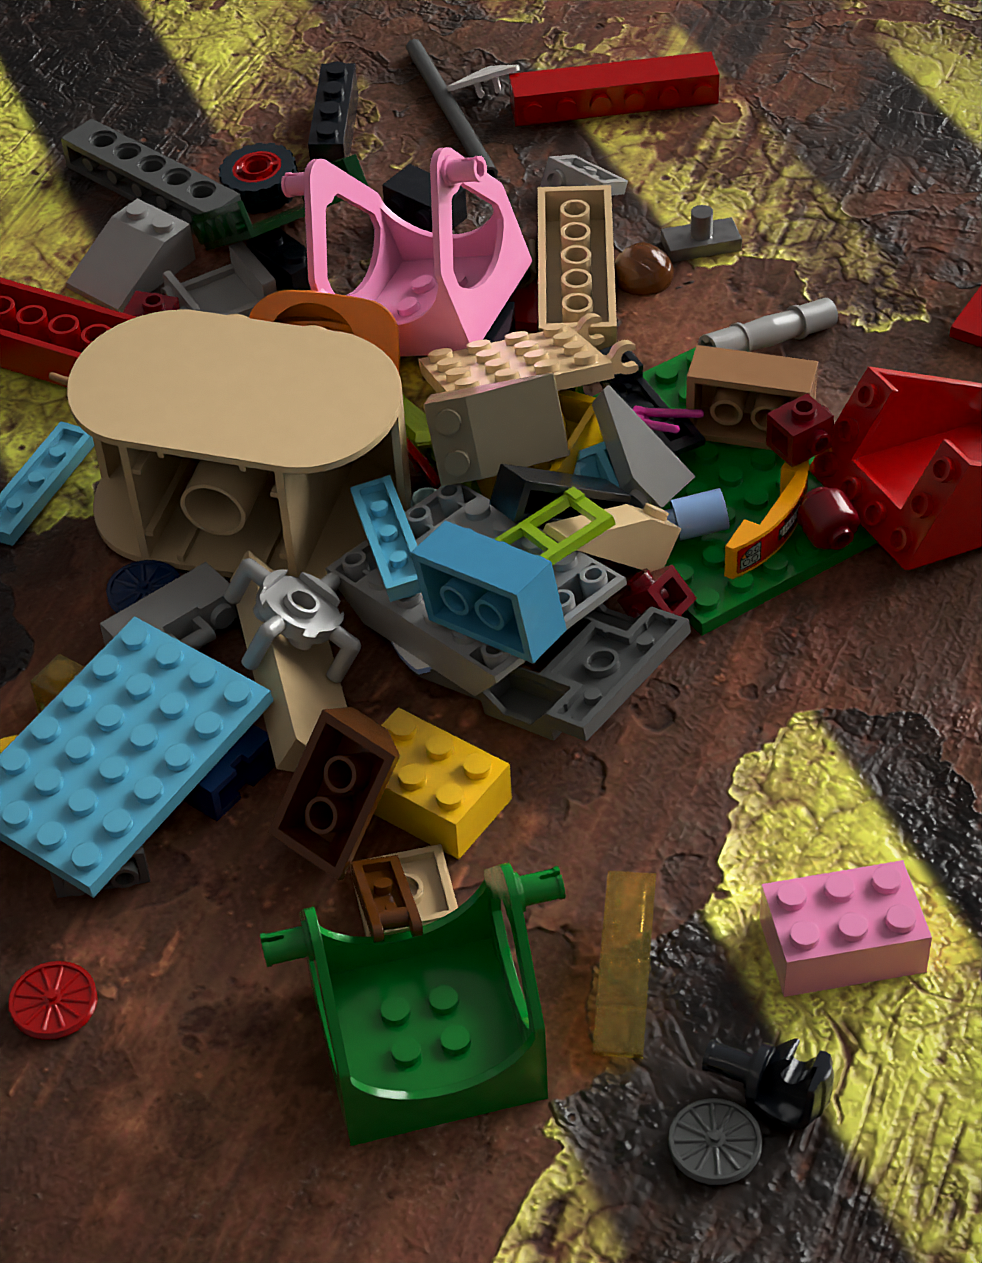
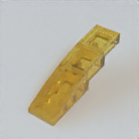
[593,871,656,1059]

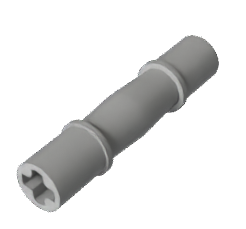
[698,298,838,352]

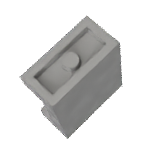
[161,241,277,317]

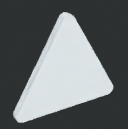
[447,65,520,98]

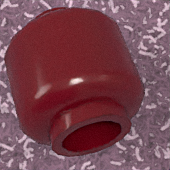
[796,487,860,550]

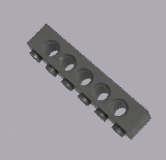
[61,118,241,234]

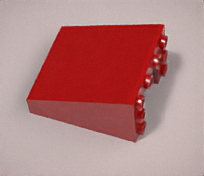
[809,366,982,570]

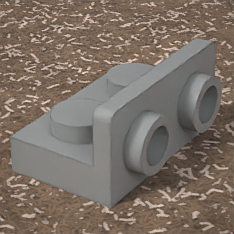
[540,155,628,196]

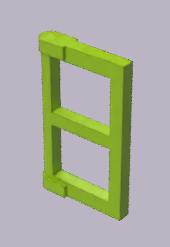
[495,486,616,566]

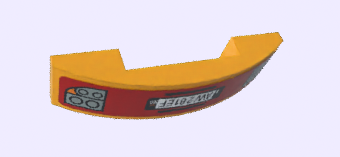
[724,459,809,579]

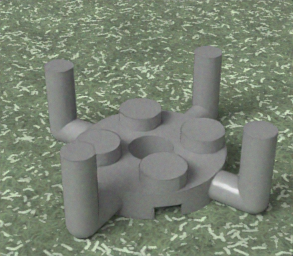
[224,558,361,683]

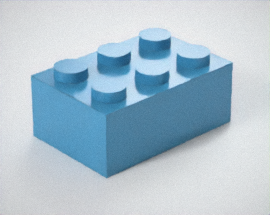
[411,520,567,663]

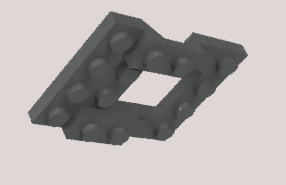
[413,603,691,741]

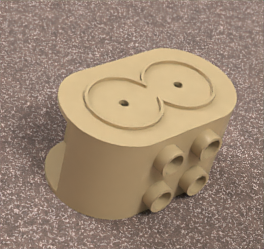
[67,309,412,579]

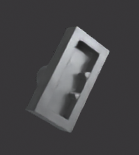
[661,205,742,262]

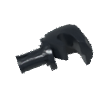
[702,1038,834,1130]

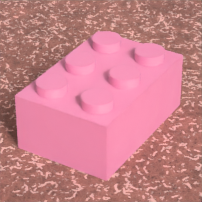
[759,860,932,997]

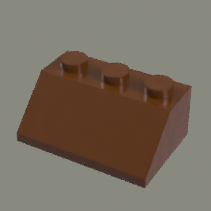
[268,707,400,881]

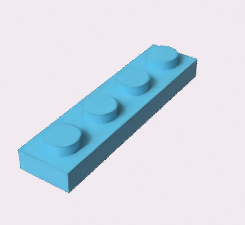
[0,421,94,546]
[350,475,421,602]

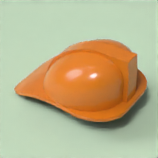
[249,290,400,375]

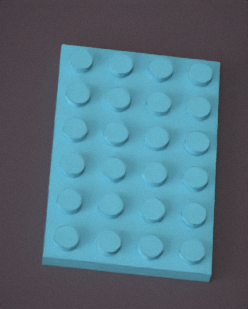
[0,616,273,898]

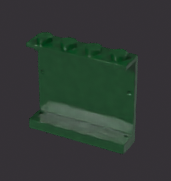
[193,154,369,251]

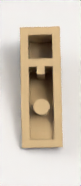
[542,503,681,572]

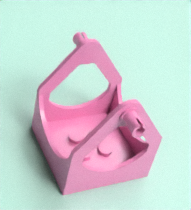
[281,147,532,357]

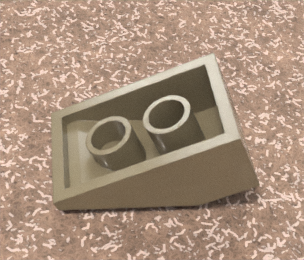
[424,372,570,486]

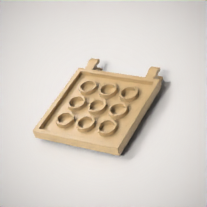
[418,313,639,393]

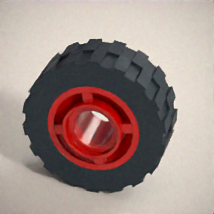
[218,143,298,214]

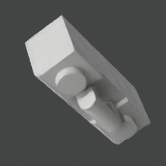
[100,562,239,650]

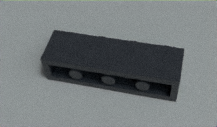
[308,61,359,162]

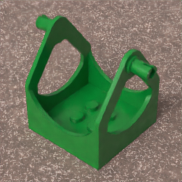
[260,862,566,1146]

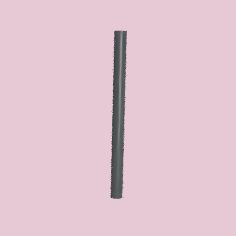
[406,39,498,179]

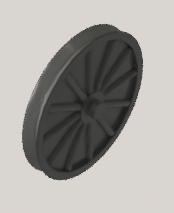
[668,1098,762,1185]

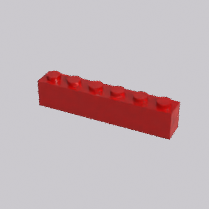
[509,51,720,126]

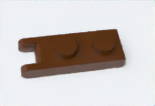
[351,855,423,943]

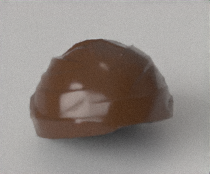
[614,242,674,295]

